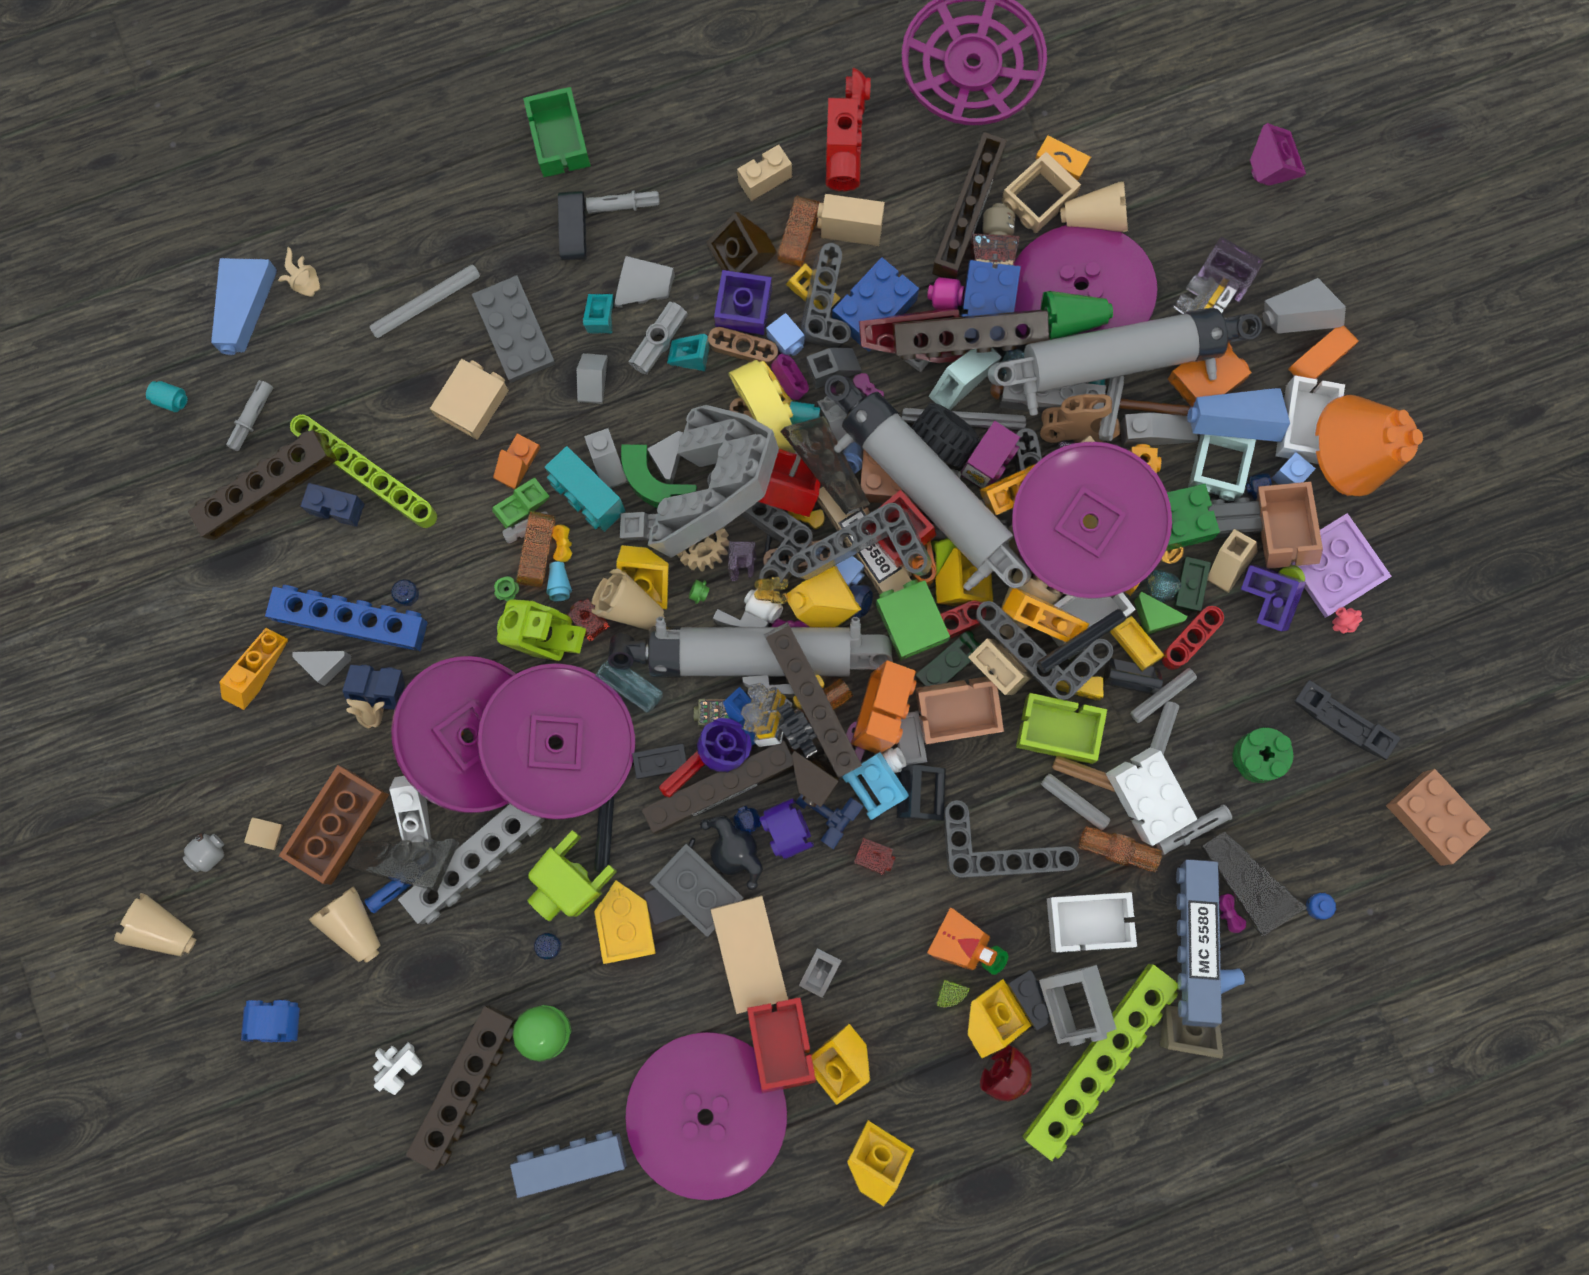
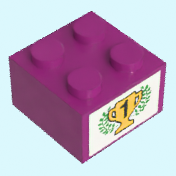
[961,420,1020,489]

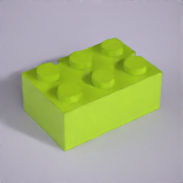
[1016,693,1107,764]

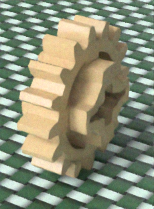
[677,527,730,571]

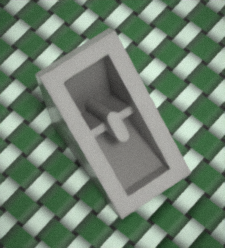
[577,353,608,404]
[647,431,683,484]
[292,651,351,686]
[799,948,841,998]

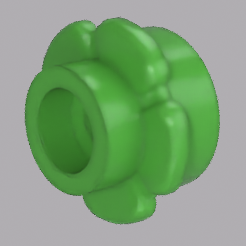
[494,577,519,601]
[689,580,709,604]

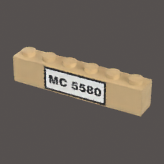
[817,476,912,594]

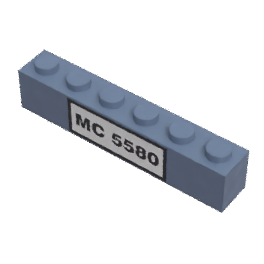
[1176,860,1222,1028]

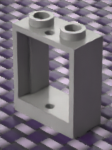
[1039,965,1116,1046]

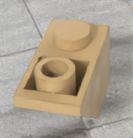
[1207,529,1258,593]

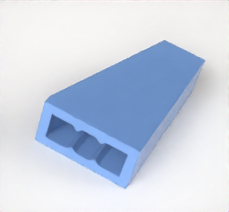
[211,258,277,355]
[1187,388,1290,442]

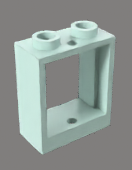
[1188,434,1256,501]

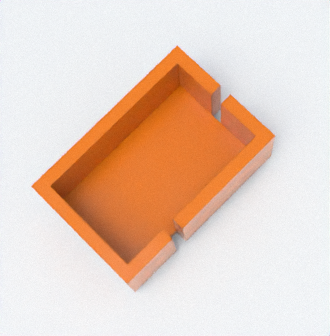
[851,660,916,754]

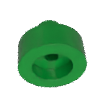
[982,946,1008,975]

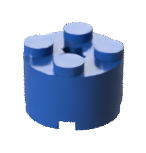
[241,1000,300,1042]

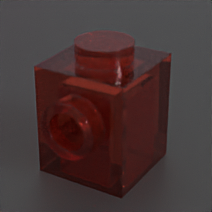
[568,598,609,642]
[853,838,896,875]

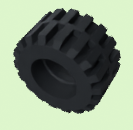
[911,403,980,467]

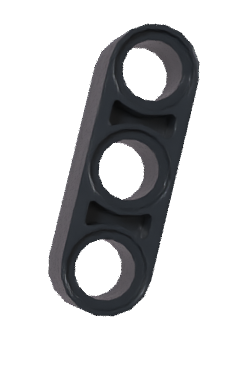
[558,191,587,261]

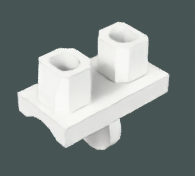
[373,1042,422,1095]

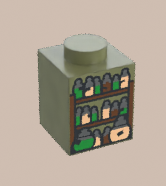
[694,699,729,728]

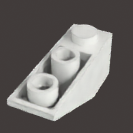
[390,776,433,861]

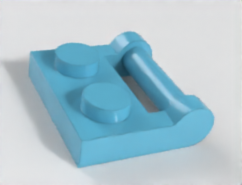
[842,752,909,820]

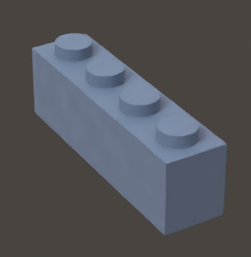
[510,1130,627,1198]

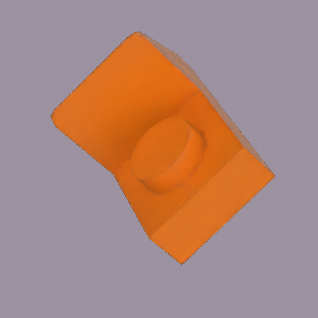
[493,434,540,490]

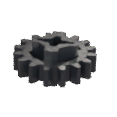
[777,702,817,757]

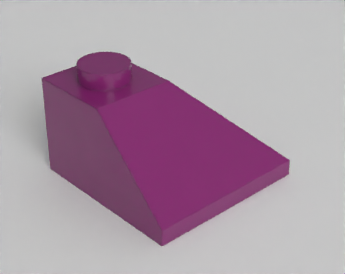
[1250,123,1306,186]

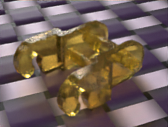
[754,577,788,604]

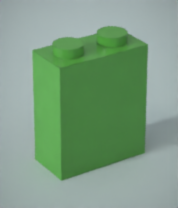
[876,580,950,661]

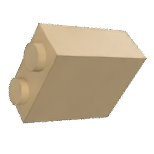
[817,194,885,246]
[430,359,509,440]

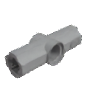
[629,301,688,375]

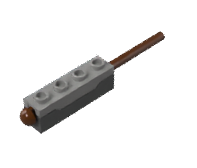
[990,374,1190,416]

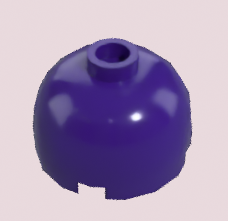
[697,718,752,772]

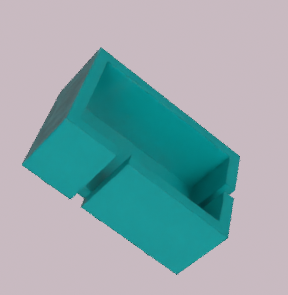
[545,446,626,532]

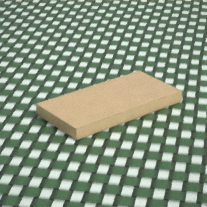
[710,895,788,1014]

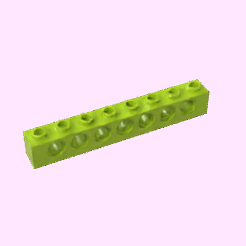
[1022,964,1178,1161]

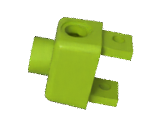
[497,599,586,661]
[527,830,617,922]

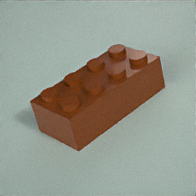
[279,765,389,885]

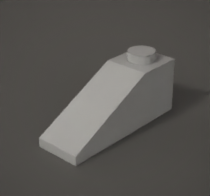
[1120,413,1198,448]

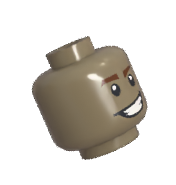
[982,203,1015,242]

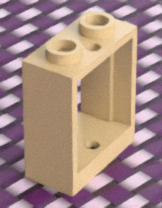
[1002,152,1081,233]
[968,639,1032,695]

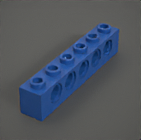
[265,585,428,652]

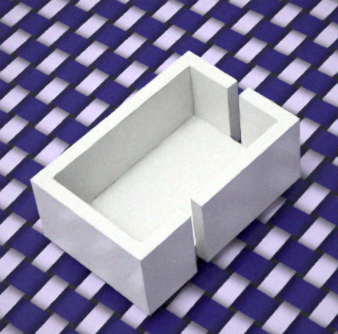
[1276,376,1345,464]
[1050,593,1135,660]
[1106,747,1197,846]
[1047,892,1137,952]

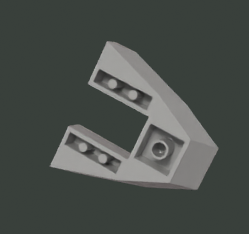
[648,405,779,558]

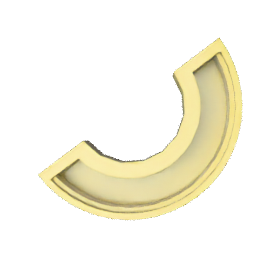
[728,360,802,453]

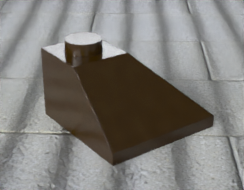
[706,212,777,274]
[792,748,843,807]

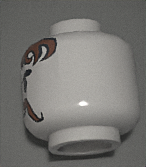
[183,833,224,872]

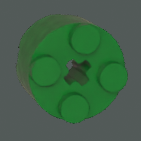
[1233,728,1293,783]

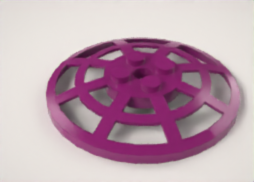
[902,0,1047,125]

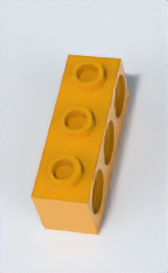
[979,464,1036,515]

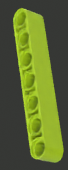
[290,415,437,528]

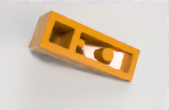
[1002,588,1089,642]

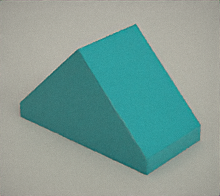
[667,334,710,371]

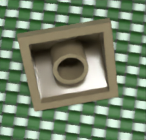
[1160,1005,1223,1058]

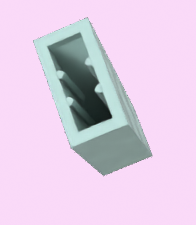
[929,348,1002,410]

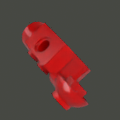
[826,68,871,191]

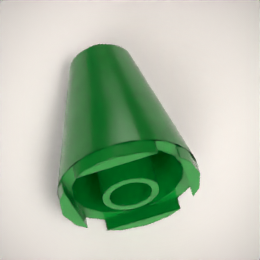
[1040,291,1113,340]

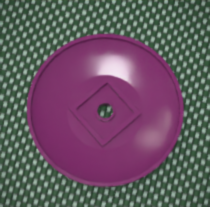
[1013,225,1157,336]
[1012,442,1172,599]
[391,656,516,813]
[477,664,635,819]
[626,1032,787,1200]

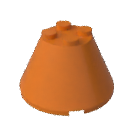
[1315,395,1423,496]

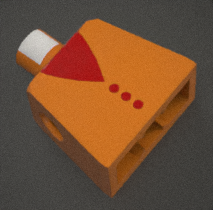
[927,908,997,970]

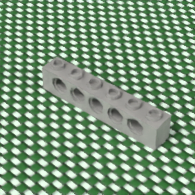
[398,804,545,925]

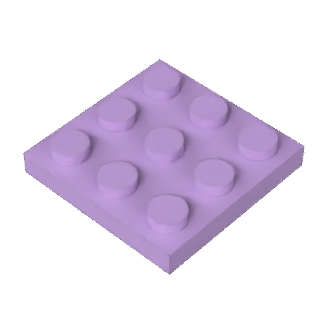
[1291,513,1392,618]

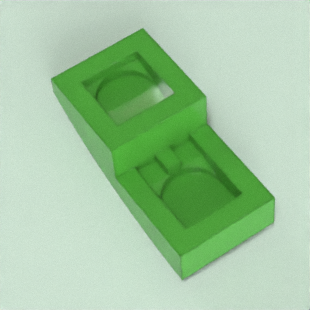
[492,477,550,528]

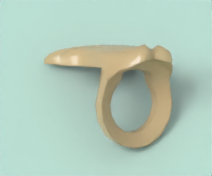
[278,248,320,297]
[346,699,384,729]

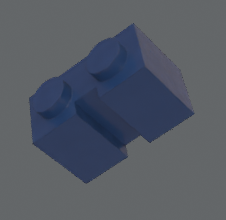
[300,483,365,527]
[342,665,405,710]

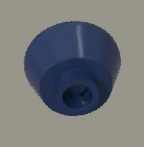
[849,585,873,618]

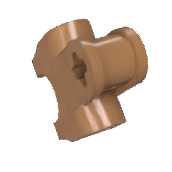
[1040,394,1120,443]

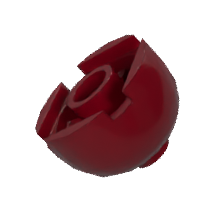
[980,1045,1032,1101]

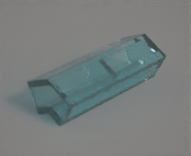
[595,660,663,713]

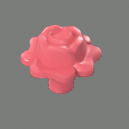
[1332,607,1362,634]

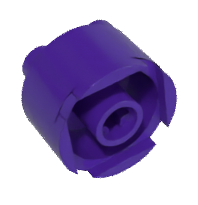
[760,798,814,859]

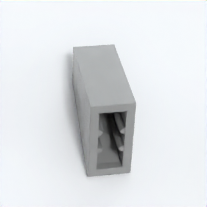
[1263,278,1346,334]

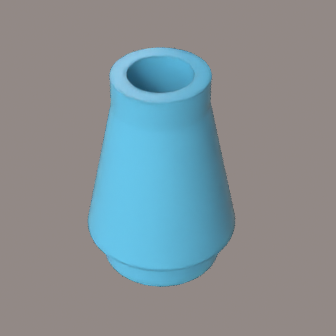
[546,562,572,601]

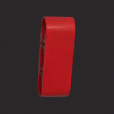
[940,600,987,639]
[1161,606,1224,670]

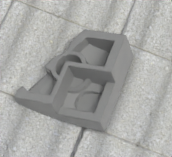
[614,256,675,308]

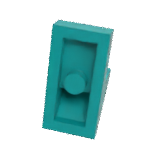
[583,294,614,333]

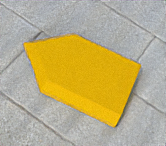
[594,880,656,964]

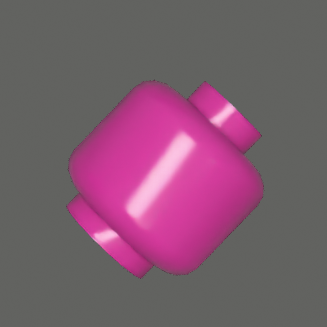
[928,277,965,310]

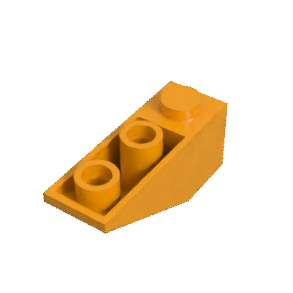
[219,628,288,710]

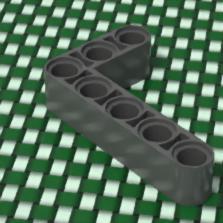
[707,472,813,594]
[788,503,932,580]
[976,601,1113,700]
[944,800,1079,878]

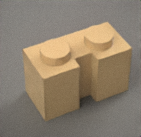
[737,145,792,201]

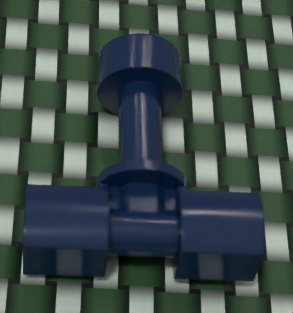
[796,794,863,850]

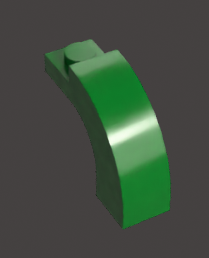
[621,444,698,508]

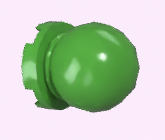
[513,1005,571,1062]

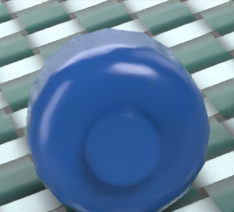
[1306,893,1336,920]

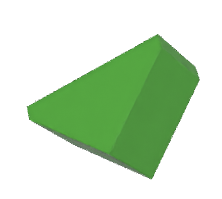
[1134,592,1187,635]

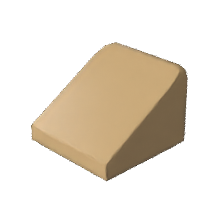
[244,818,283,850]

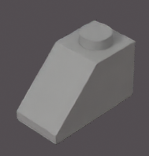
[584,428,628,488]

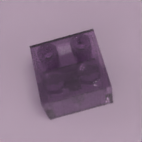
[1196,237,1264,302]

